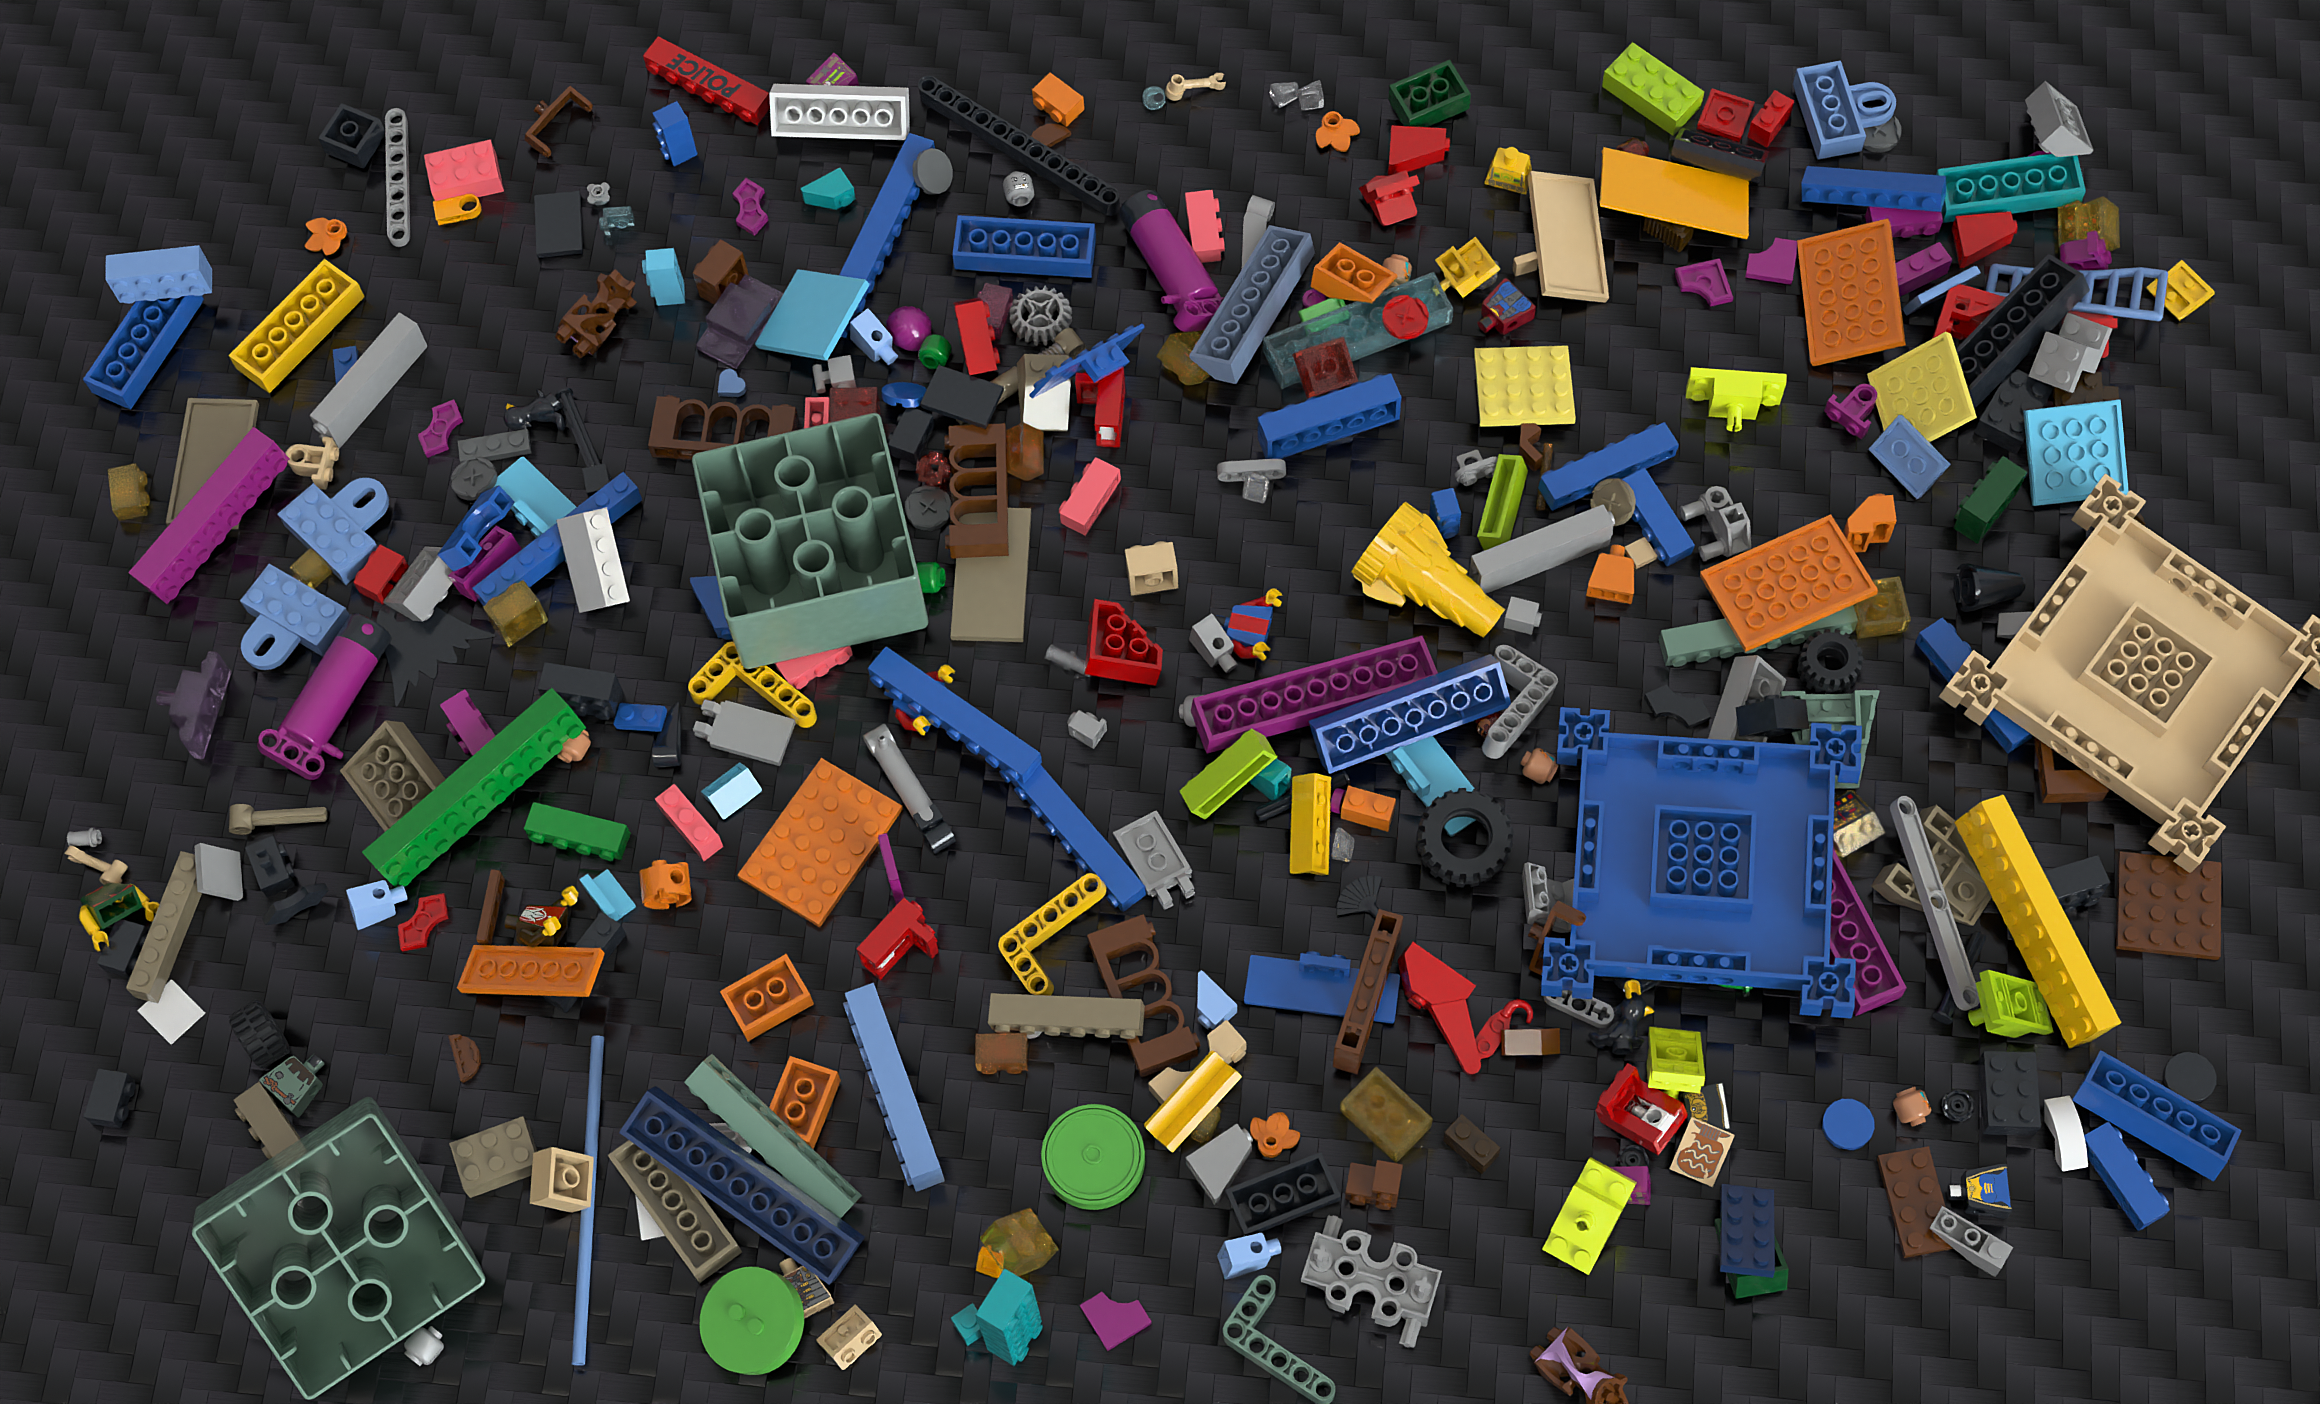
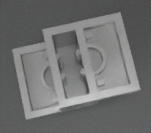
[2029,312,2112,393]

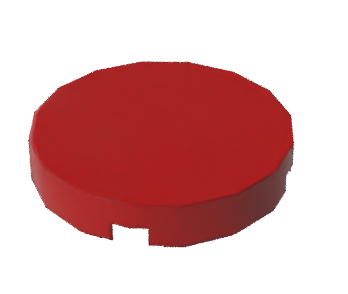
[1382,295,1429,340]

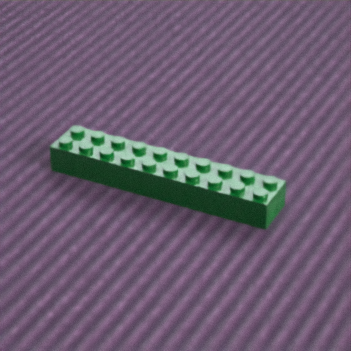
[362,688,586,888]

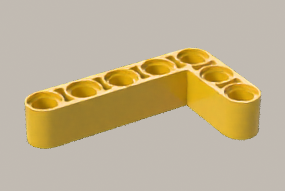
[688,642,817,728]
[998,873,1106,996]

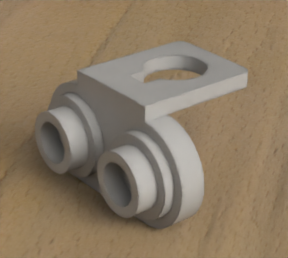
[1455,450,1498,486]

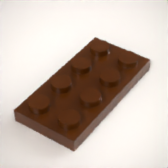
[1877,1146,1954,1258]

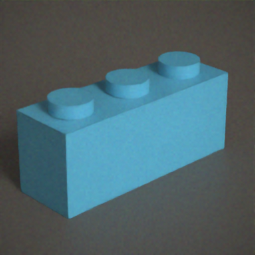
[642,248,685,306]

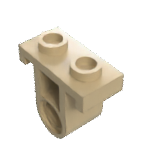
[285,437,339,489]

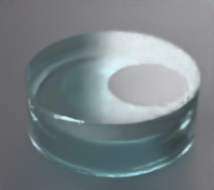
[1143,86,1165,110]

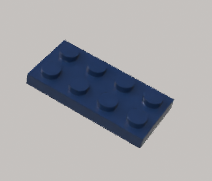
[1720,1184,1775,1278]

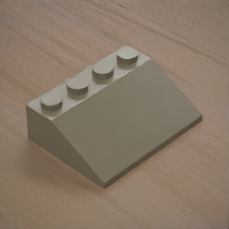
[340,720,446,832]

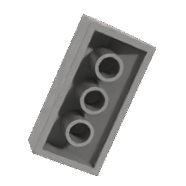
[2025,81,2094,157]
[556,507,630,613]
[1708,655,1786,742]

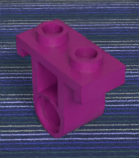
[2060,231,2112,270]
[1824,384,1877,439]

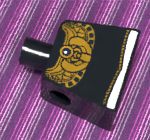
[1681,1082,1731,1133]

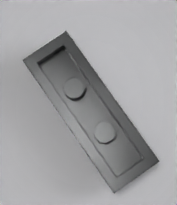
[458,429,531,463]

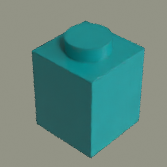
[951,1303,983,1346]

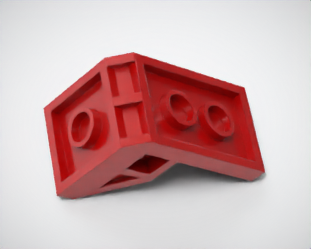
[1932,284,2006,340]

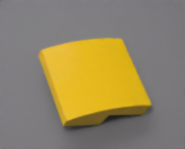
[2146,260,2215,321]

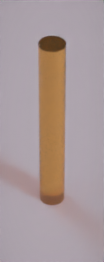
[1536,443,1553,510]

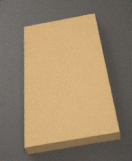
[1527,171,1609,303]

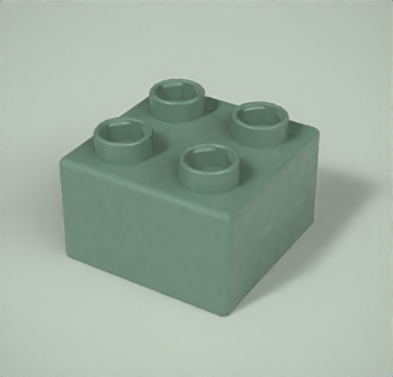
[692,413,928,669]

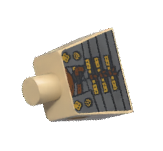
[779,1258,834,1319]

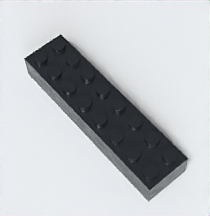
[1956,254,2090,410]

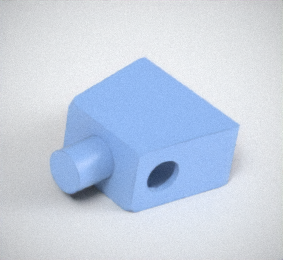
[850,308,898,365]
[346,880,408,930]
[1217,1233,1281,1280]

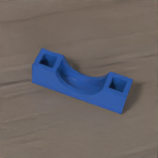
[437,485,515,571]

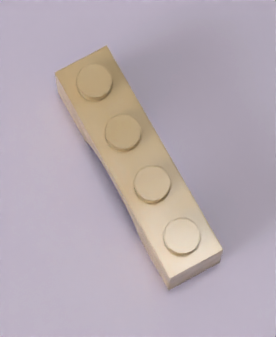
[1148,1020,1246,1105]

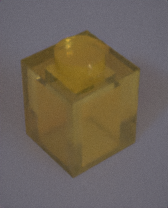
[290,548,332,589]

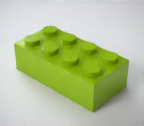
[1602,42,1704,136]

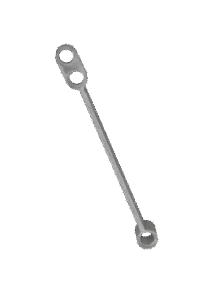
[1242,195,1275,269]

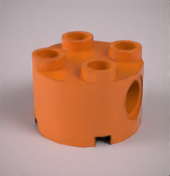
[639,860,692,909]

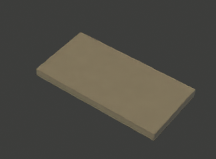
[166,398,259,529]
[951,508,1032,642]

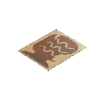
[1670,1117,1735,1187]

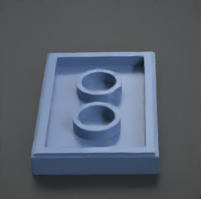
[1903,266,1981,316]
[1869,415,1951,499]

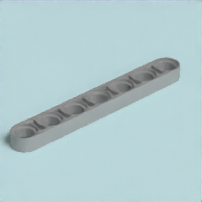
[385,108,410,247]

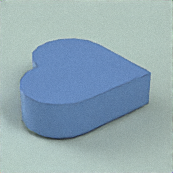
[718,369,746,397]

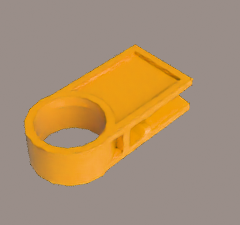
[433,194,482,225]

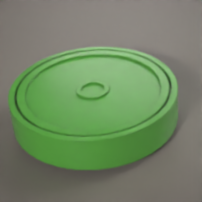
[1041,1104,1145,1210]
[700,1267,804,1375]

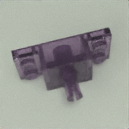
[696,274,784,369]
[156,651,231,759]

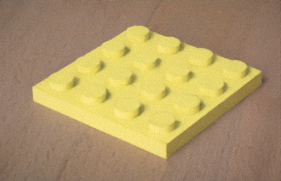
[1867,332,1977,442]
[1474,346,1576,426]

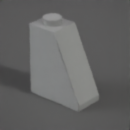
[1186,1124,1253,1206]

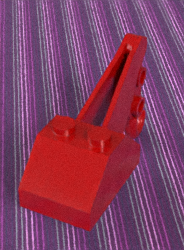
[1398,942,1533,1075]

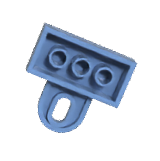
[1793,61,1896,159]
[278,478,389,585]
[240,564,349,670]

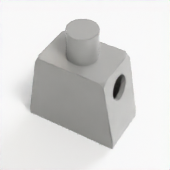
[1189,614,1238,673]

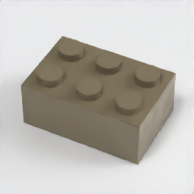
[449,1116,538,1198]

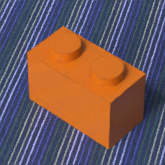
[1032,73,1085,127]
[1341,786,1396,832]

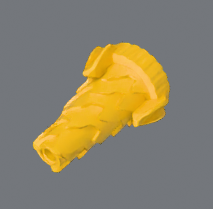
[1351,502,1505,638]

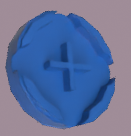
[881,382,927,408]
[1822,1099,1875,1150]

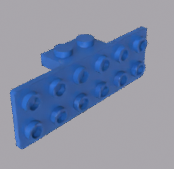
[1029,323,1145,399]
[1244,951,1400,1023]

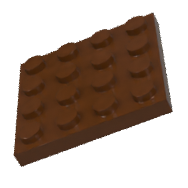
[2116,851,2221,960]

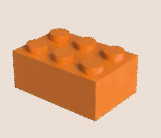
[720,954,814,1042]
[769,1056,841,1150]

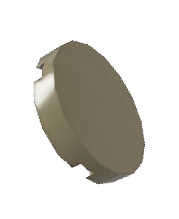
[1590,478,1636,526]

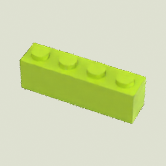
[1477,454,1528,551]
[1180,728,1277,819]

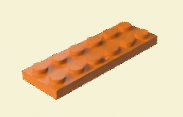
[457,945,605,997]

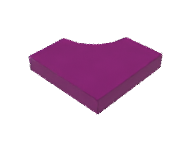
[1745,238,1798,285]
[1674,258,1733,306]
[1080,1292,1152,1351]

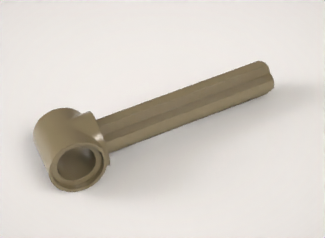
[229,804,327,835]

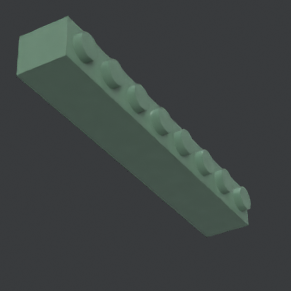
[1659,605,1858,667]
[684,1054,862,1218]

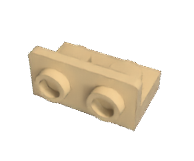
[816,1304,882,1370]

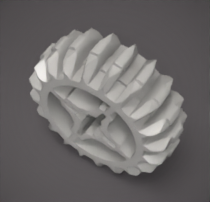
[1010,285,1072,346]

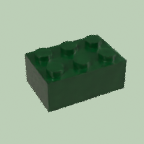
[1388,60,1471,127]
[1954,456,2027,544]

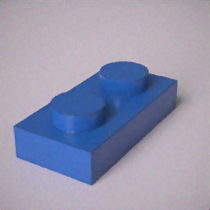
[333,346,359,384]
[614,703,667,732]

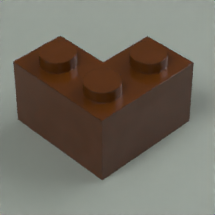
[1345,1160,1403,1210]

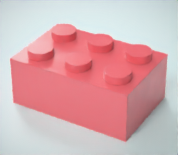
[424,139,504,201]

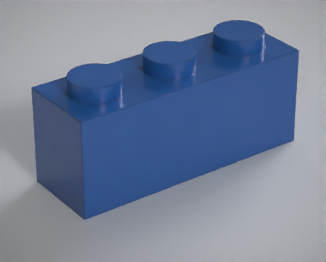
[652,101,698,166]

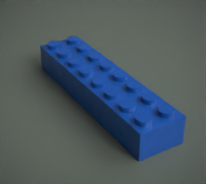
[1308,654,1511,774]

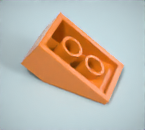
[1311,242,1397,303]

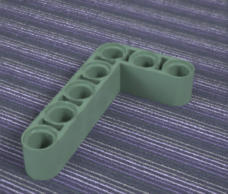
[1223,1275,1335,1404]

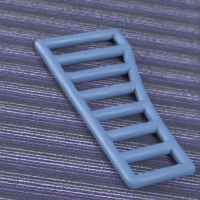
[1986,264,2168,321]

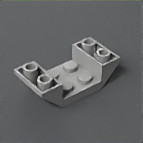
[1522,862,1574,933]

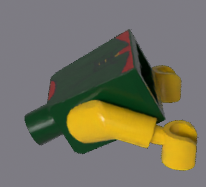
[79,883,160,951]

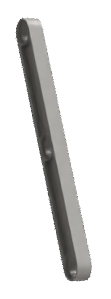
[1890,796,1980,1011]

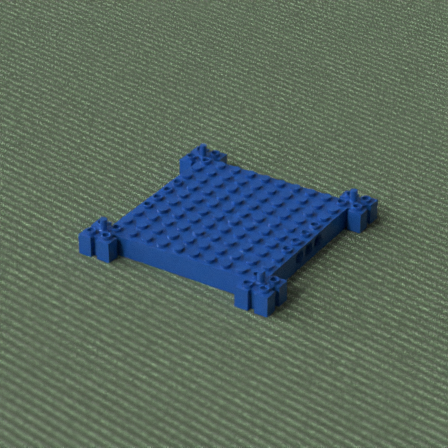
[1541,707,1862,1018]

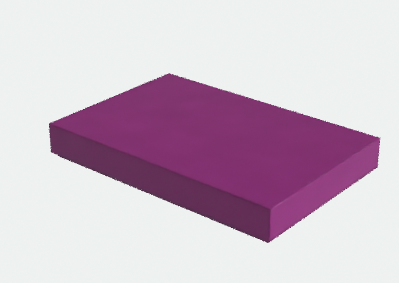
[878,833,904,905]

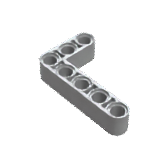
[1482,645,1558,759]

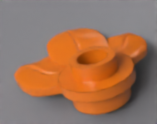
[1316,111,1360,152]
[305,218,347,256]
[1250,1112,1300,1158]

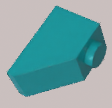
[801,168,856,210]

